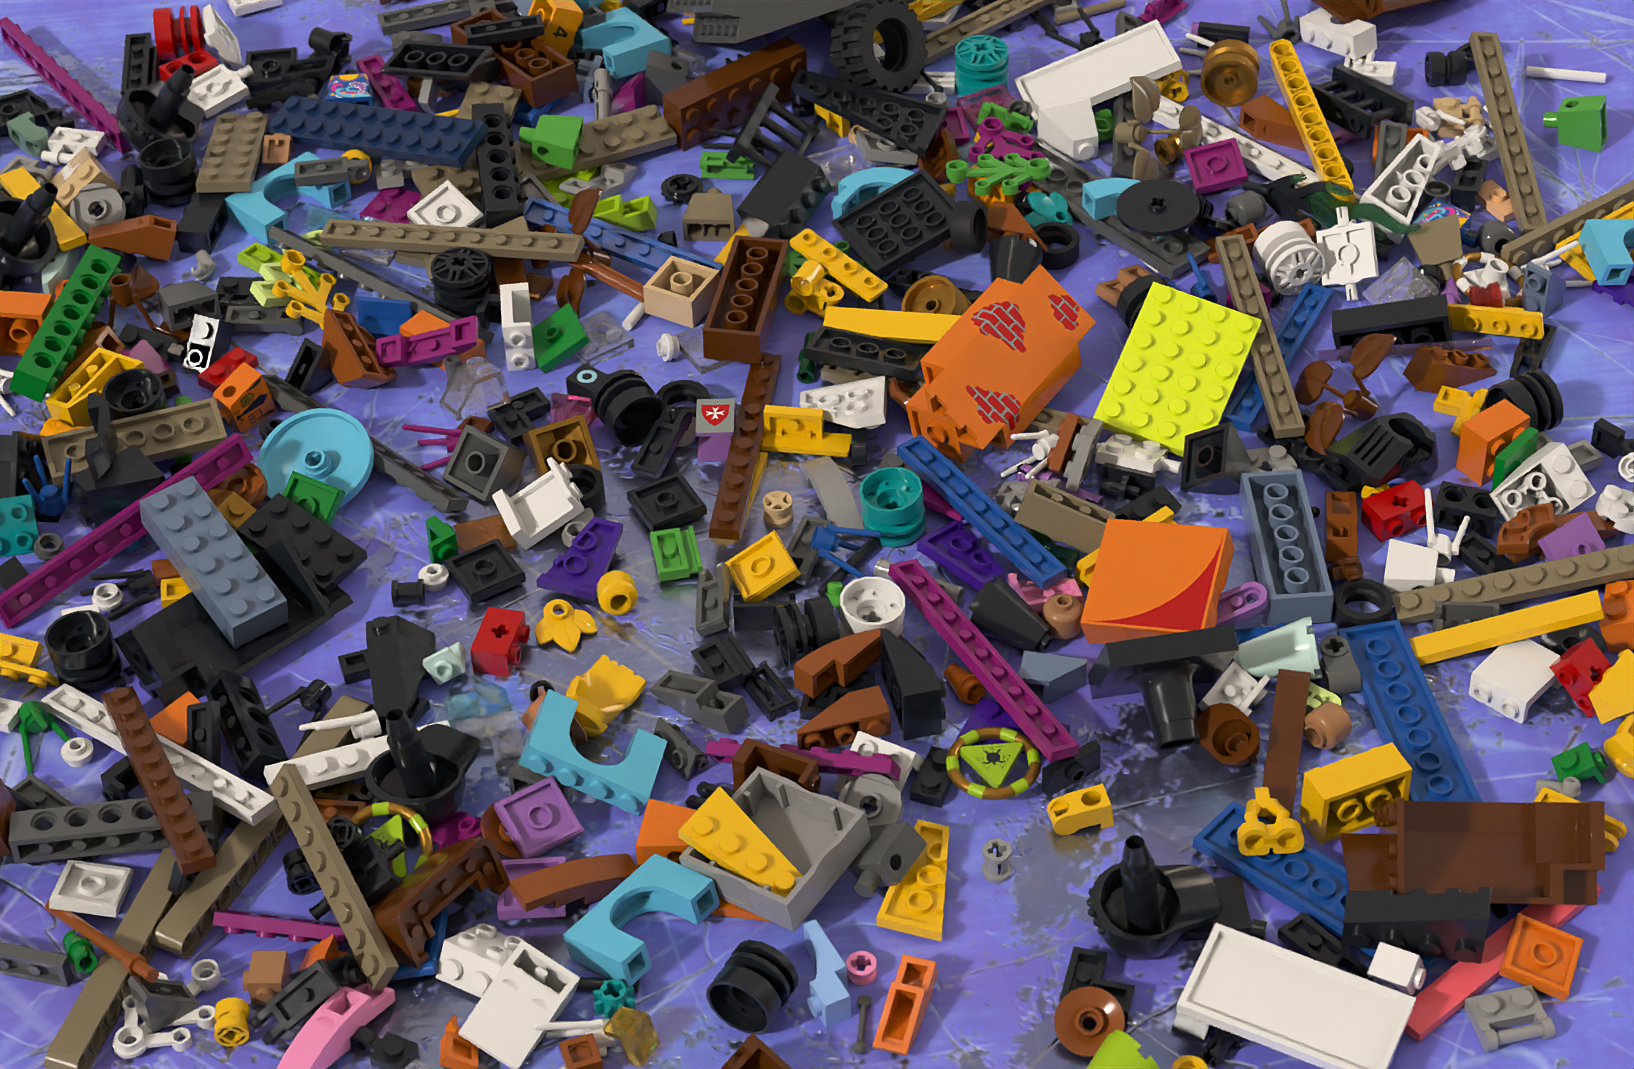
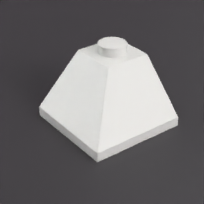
[1037,97,1098,162]

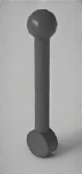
[853,995,871,1055]

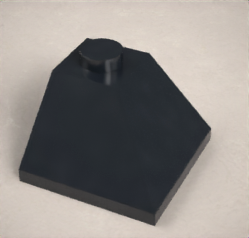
[1180,422,1251,495]

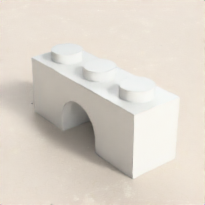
[1299,8,1377,60]

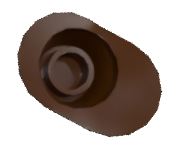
[1197,703,1260,767]

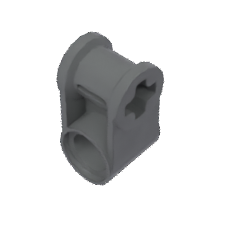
[1320,635,1361,695]

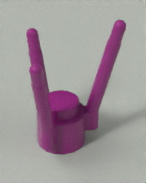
[402,424,462,471]

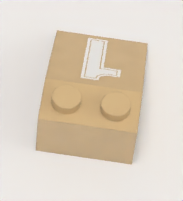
[49,146,121,214]

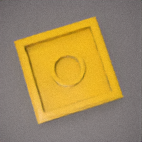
[725,530,801,603]

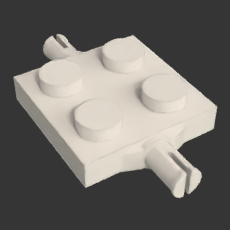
[187,64,254,119]
[1316,207,1379,302]
[1094,434,1182,474]

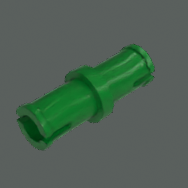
[63,930,97,974]

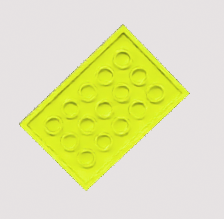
[1093,282,1262,457]

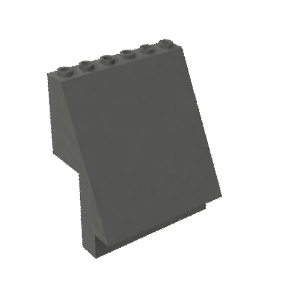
[666,0,861,43]

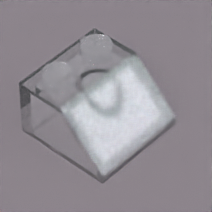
[439,357,511,421]

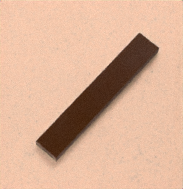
[1262,669,1311,824]

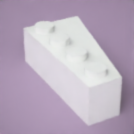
[1354,133,1441,245]

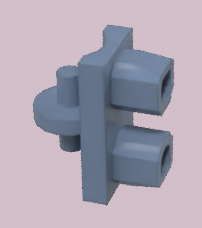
[575,55,615,104]

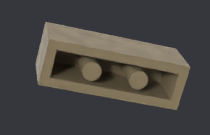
[1014,478,1116,554]

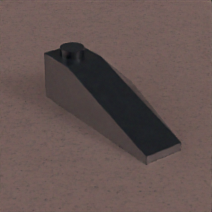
[366,615,437,722]

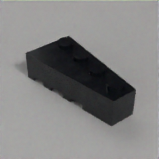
[1332,294,1455,357]
[1341,887,1491,964]

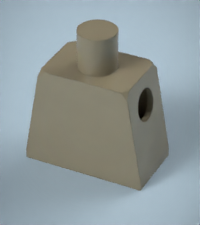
[682,188,735,242]
[1405,213,1463,284]

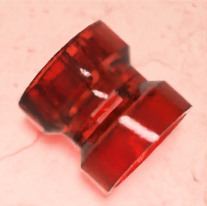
[1468,282,1503,308]

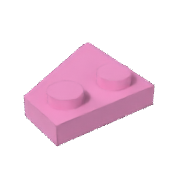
[1008,573,1083,615]

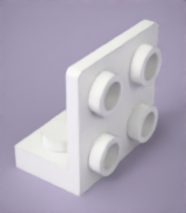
[834,731,924,809]

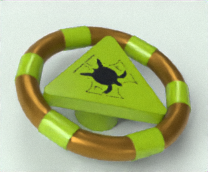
[946,727,1042,800]
[342,801,433,895]

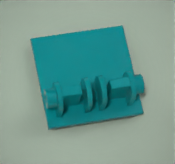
[0,494,39,557]

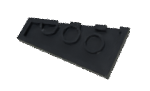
[1257,409,1364,493]

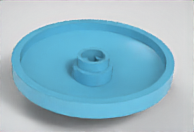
[257,408,374,507]

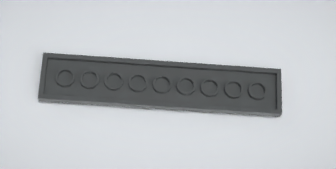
[985,129,1211,280]

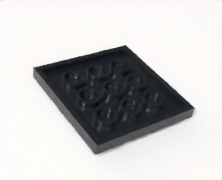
[831,168,956,279]

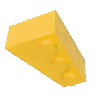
[45,347,145,427]

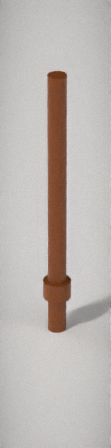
[45,901,159,983]

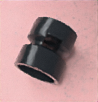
[1425,50,1468,86]

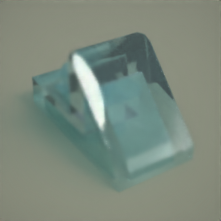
[443,675,513,728]

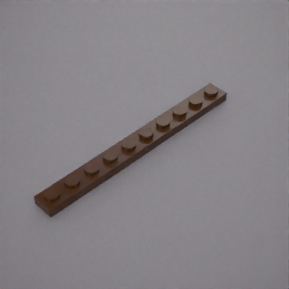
[709,353,782,540]
[101,686,217,876]

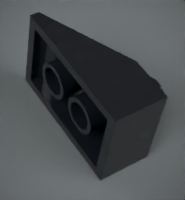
[880,628,946,741]

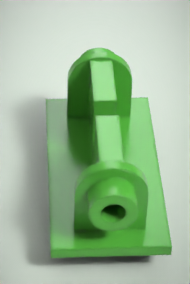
[976,101,1034,133]
[700,152,755,180]

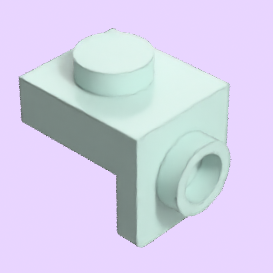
[423,642,466,685]

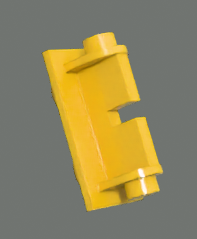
[1450,388,1488,438]

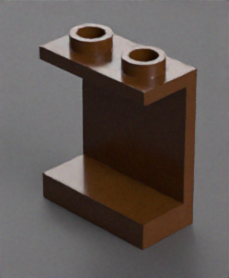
[732,737,821,794]

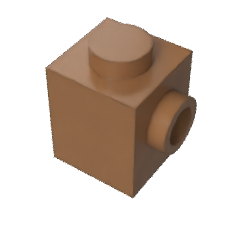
[243,951,292,1006]

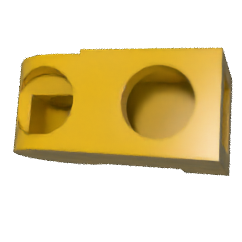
[1046,783,1114,835]

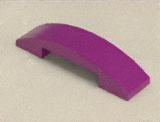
[376,315,478,367]

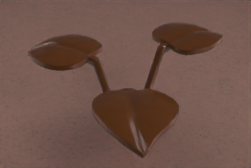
[531,188,612,317]
[75,264,192,345]
[1294,333,1397,456]

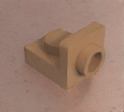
[262,133,295,168]

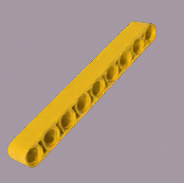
[1269,39,1356,214]

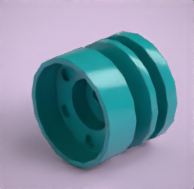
[955,35,1008,102]
[859,467,926,548]

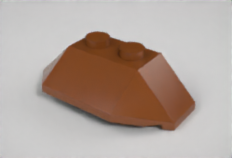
[322,308,398,389]

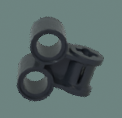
[308,27,353,79]

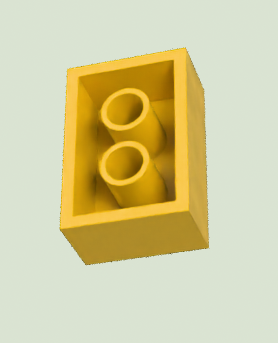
[1299,742,1412,845]

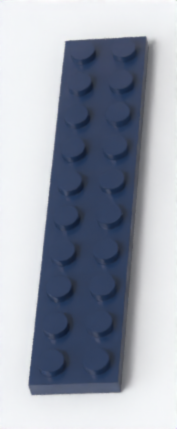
[266,95,489,167]

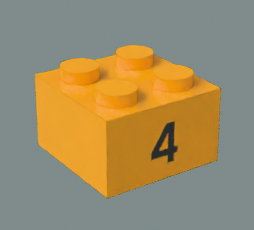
[527,0,583,57]

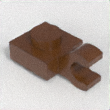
[1326,556,1363,581]

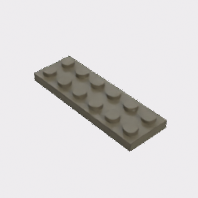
[196,112,270,193]
[41,397,228,486]

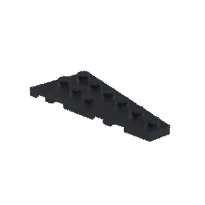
[791,69,949,159]

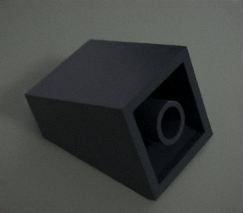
[72,445,166,530]

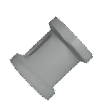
[982,838,1012,883]

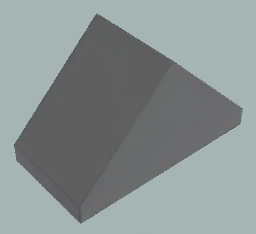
[128,975,200,1033]

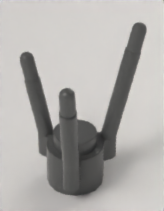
[1257,0,1301,44]

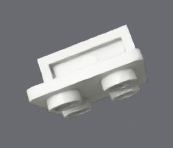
[436,924,525,998]

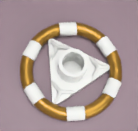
[1452,252,1525,307]

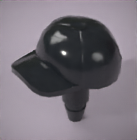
[116,64,205,153]
[0,182,58,279]
[365,708,482,827]
[1086,835,1221,960]

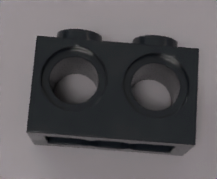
[1433,481,1500,539]

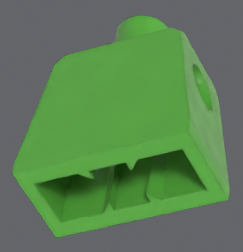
[1543,95,1608,153]
[519,115,583,170]

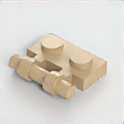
[1432,96,1485,138]

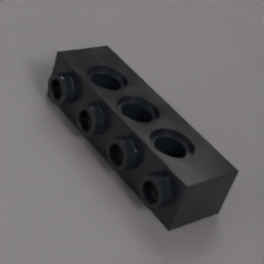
[204,669,289,784]

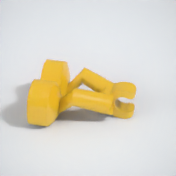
[1237,787,1304,856]

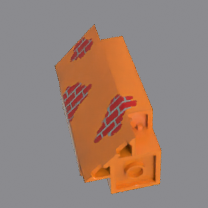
[905,264,1096,464]

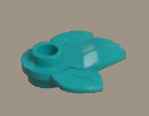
[1024,191,1073,228]

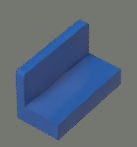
[356,296,413,339]

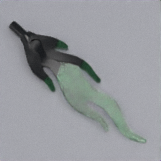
[1242,174,1422,240]

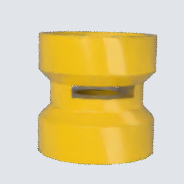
[214,997,250,1047]

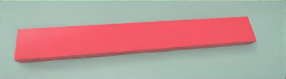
[1404,885,1601,1042]

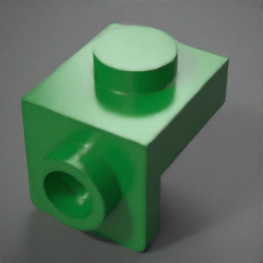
[425,515,459,565]
[1551,742,1608,785]

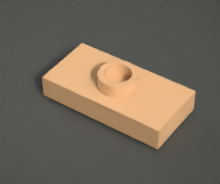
[1476,179,1515,222]

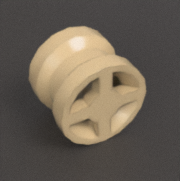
[763,491,793,528]

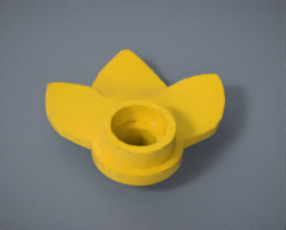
[534,599,597,652]

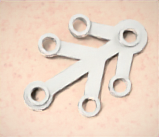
[1422,124,1488,193]
[113,959,221,1059]

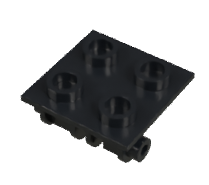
[1192,194,1239,233]

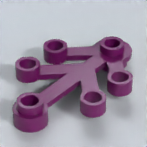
[968,117,1044,191]

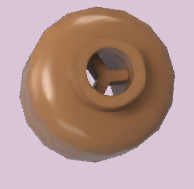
[1043,594,1083,640]
[1303,702,1352,750]

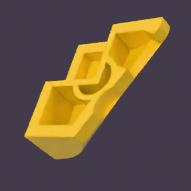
[1588,649,1634,725]

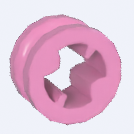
[846,951,877,986]

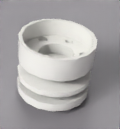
[1252,221,1326,296]
[839,577,905,660]

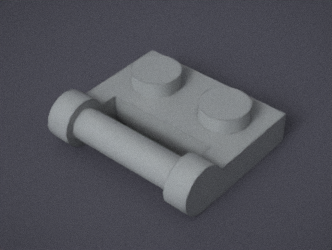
[1464,985,1556,1052]

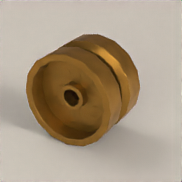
[1200,39,1260,107]
[901,275,972,346]

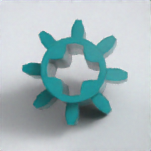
[593,979,636,1022]

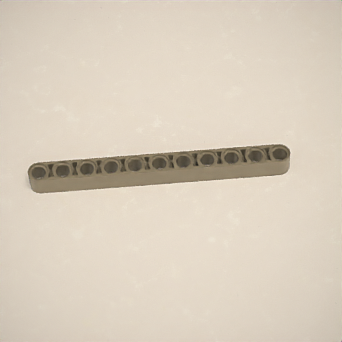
[153,695,374,958]
[44,806,227,1069]

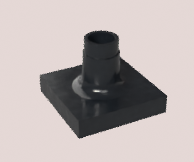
[1088,625,1239,750]

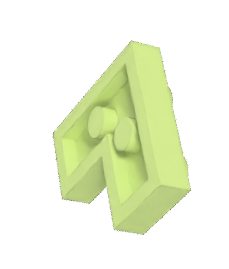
[250,262,306,308]

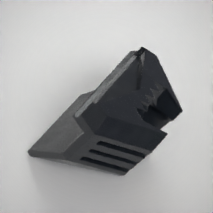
[1324,412,1439,489]

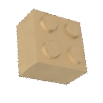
[643,255,720,328]

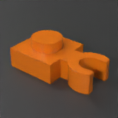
[440,1015,478,1069]

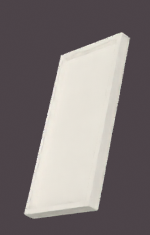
[1014,19,1183,129]
[1176,923,1416,1069]

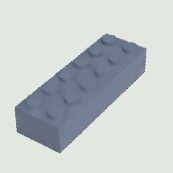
[1239,469,1333,626]
[139,475,289,649]

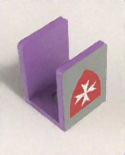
[696,398,736,462]

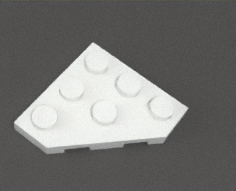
[800,376,887,429]

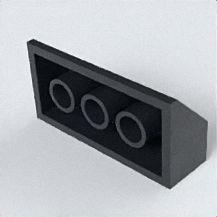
[380,40,500,86]
[736,148,832,240]

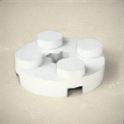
[1595,485,1634,535]

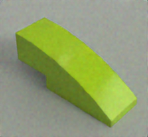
[592,194,658,232]

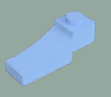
[803,919,851,1028]

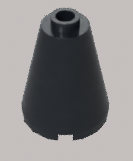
[988,234,1044,284]
[969,575,1053,652]

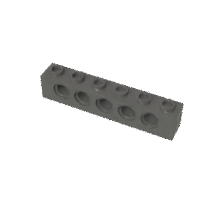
[9,791,217,864]

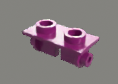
[1138,0,1189,25]

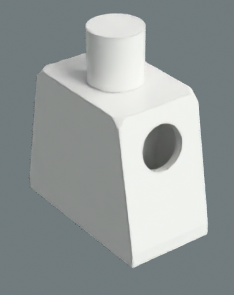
[1383,539,1455,594]

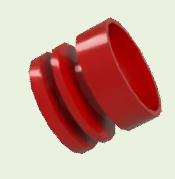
[153,5,206,62]

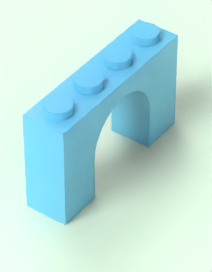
[574,6,672,79]
[225,151,352,246]
[1578,219,1634,285]
[518,689,667,816]
[563,853,720,987]

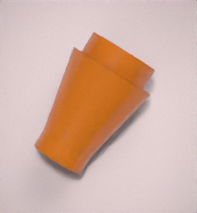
[944,663,986,704]

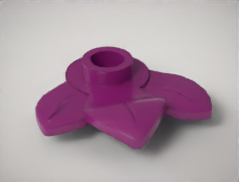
[429,812,483,851]

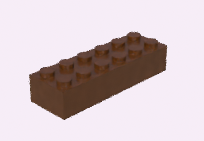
[450,8,578,109]
[662,36,807,152]
[703,235,790,364]

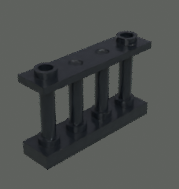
[1309,64,1415,140]
[725,82,822,171]

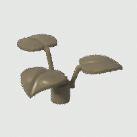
[1115,76,1203,181]

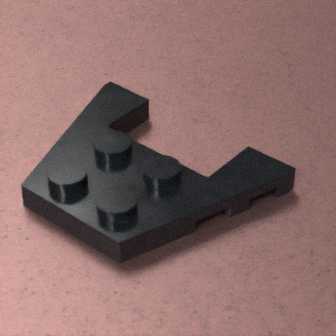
[0,89,76,152]

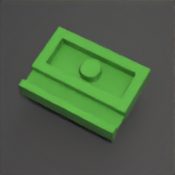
[650,526,703,582]

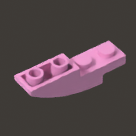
[277,979,395,1069]

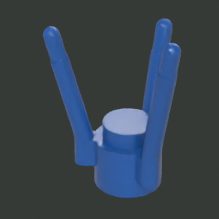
[1161,253,1218,303]
[22,455,72,516]
[810,524,882,578]

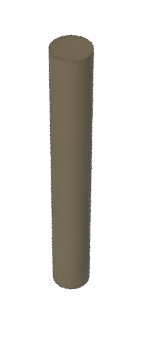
[1054,0,1126,25]

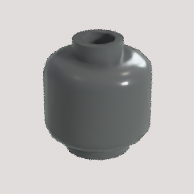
[1225,190,1267,227]
[1477,220,1516,257]

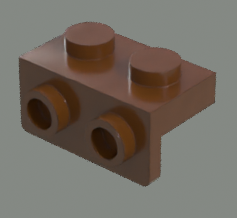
[917,128,960,185]

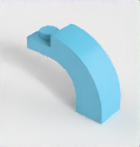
[831,167,915,220]
[1082,178,1169,239]

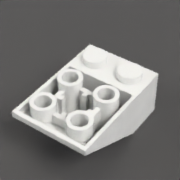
[1489,442,1596,522]
[458,940,580,1069]

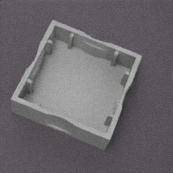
[679,767,872,932]

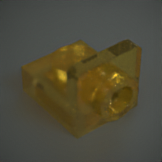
[603,1006,660,1067]

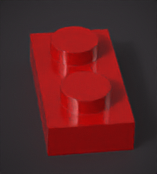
[197,346,259,392]

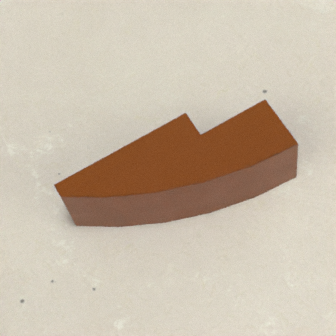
[1324,490,1358,561]
[794,628,883,699]

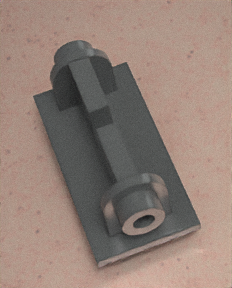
[653,717,709,781]

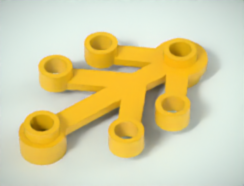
[272,249,350,330]

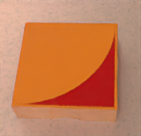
[1080,518,1234,644]

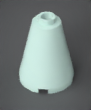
[1233,617,1322,680]

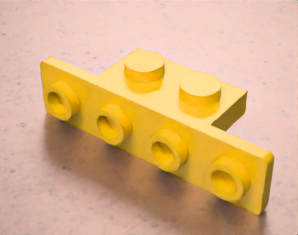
[789,228,888,302]
[1448,303,1544,339]
[761,405,852,457]
[0,633,59,688]

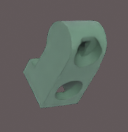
[6,112,51,157]

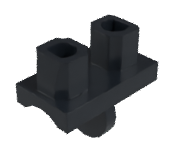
[1099,463,1157,502]

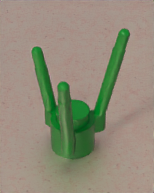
[18,701,71,774]

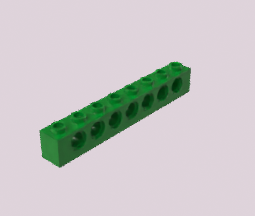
[9,244,122,403]

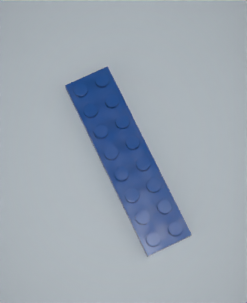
[1337,620,1482,802]
[1193,801,1441,973]

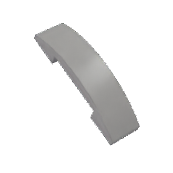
[559,161,638,200]
[799,456,864,541]

